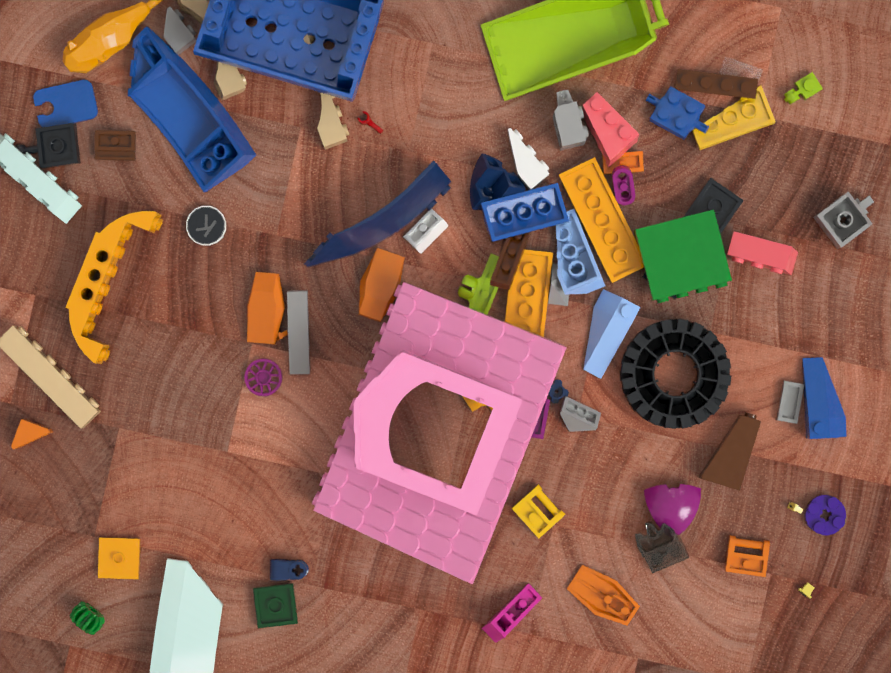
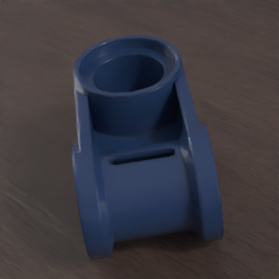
[270,559,309,581]

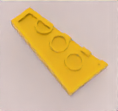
[692,85,776,150]

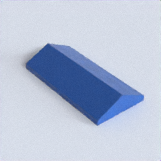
[481,183,569,242]

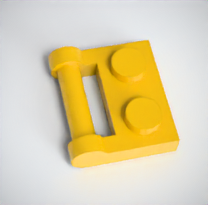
[512,484,565,539]

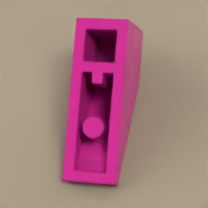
[482,583,542,643]

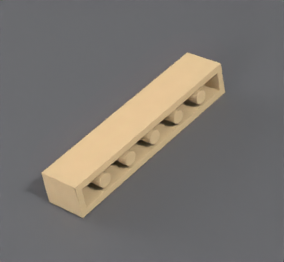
[0,326,101,429]

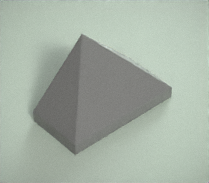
[548,264,569,306]
[560,396,601,432]

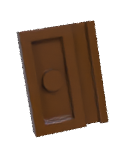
[94,130,136,161]

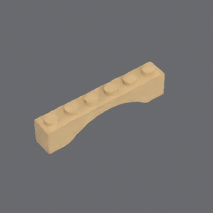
[176,0,247,100]
[304,35,349,150]

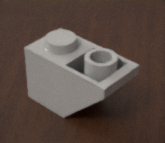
[163,7,197,55]

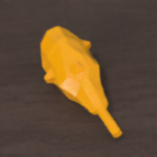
[63,0,163,73]

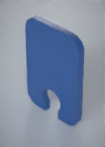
[33,80,98,127]

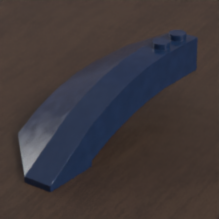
[304,160,451,268]

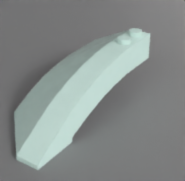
[150,558,223,673]

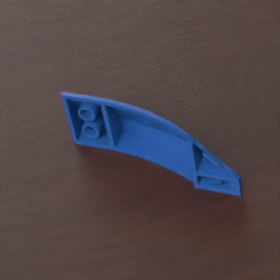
[128,27,256,192]

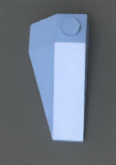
[556,209,605,295]
[583,289,640,379]

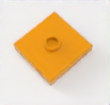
[98,537,140,579]

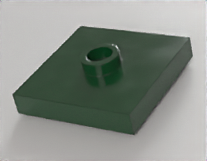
[253,583,298,628]

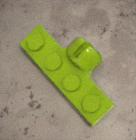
[458,253,499,315]

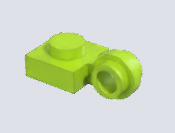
[784,72,823,104]

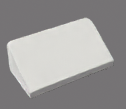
[403,209,448,253]

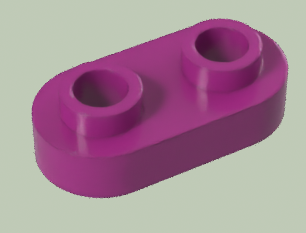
[612,165,635,205]

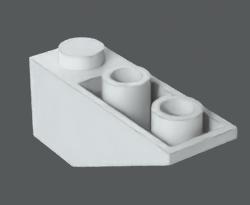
[507,128,549,190]

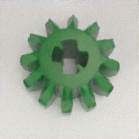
[69,601,105,635]

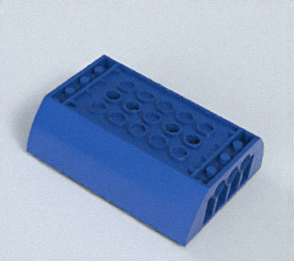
[193,0,384,102]

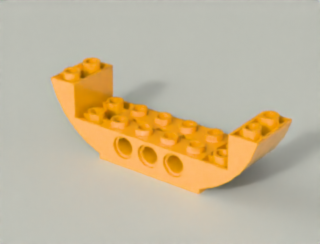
[65,211,163,364]

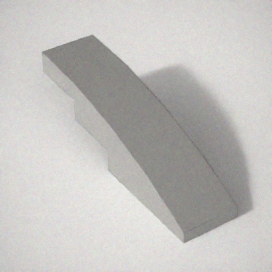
[287,290,310,375]

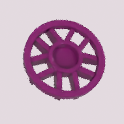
[244,359,282,396]

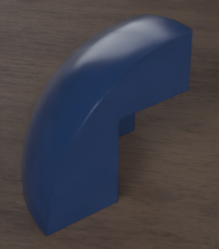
[470,153,526,210]

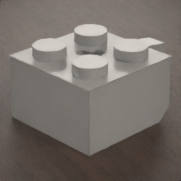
[552,90,589,151]
[813,192,874,249]

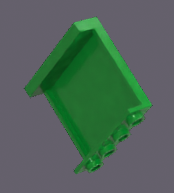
[634,210,732,304]

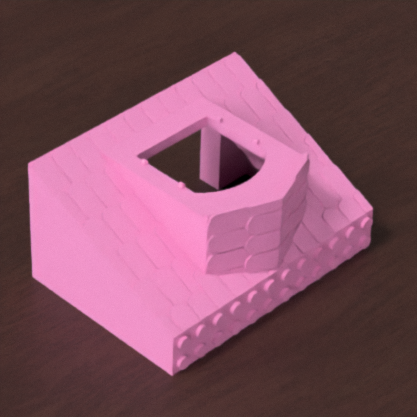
[312,282,567,584]

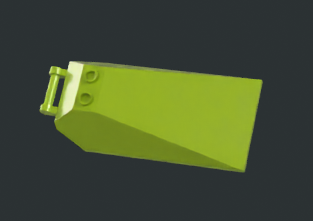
[481,0,669,101]

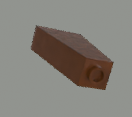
[699,412,761,491]

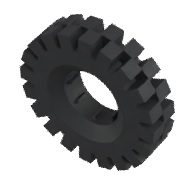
[620,319,732,429]

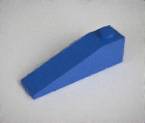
[802,357,847,439]

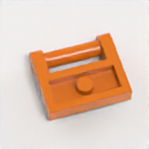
[725,535,770,577]

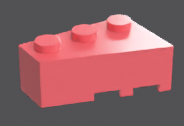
[582,92,639,168]
[727,231,798,275]

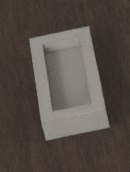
[776,381,804,424]

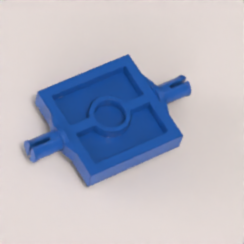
[646,86,709,140]

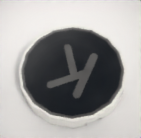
[186,206,226,246]

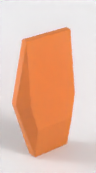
[358,248,405,322]
[247,272,285,344]
[567,565,640,626]

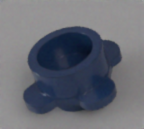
[548,380,569,403]

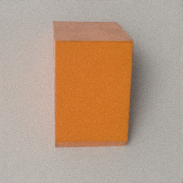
[11,419,53,450]

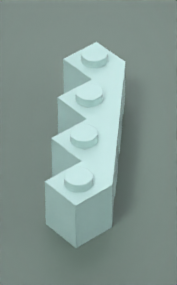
[0,133,82,224]

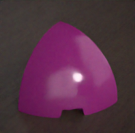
[644,484,701,538]

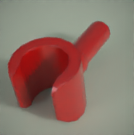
[358,111,384,134]

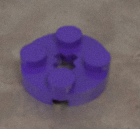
[804,495,846,535]

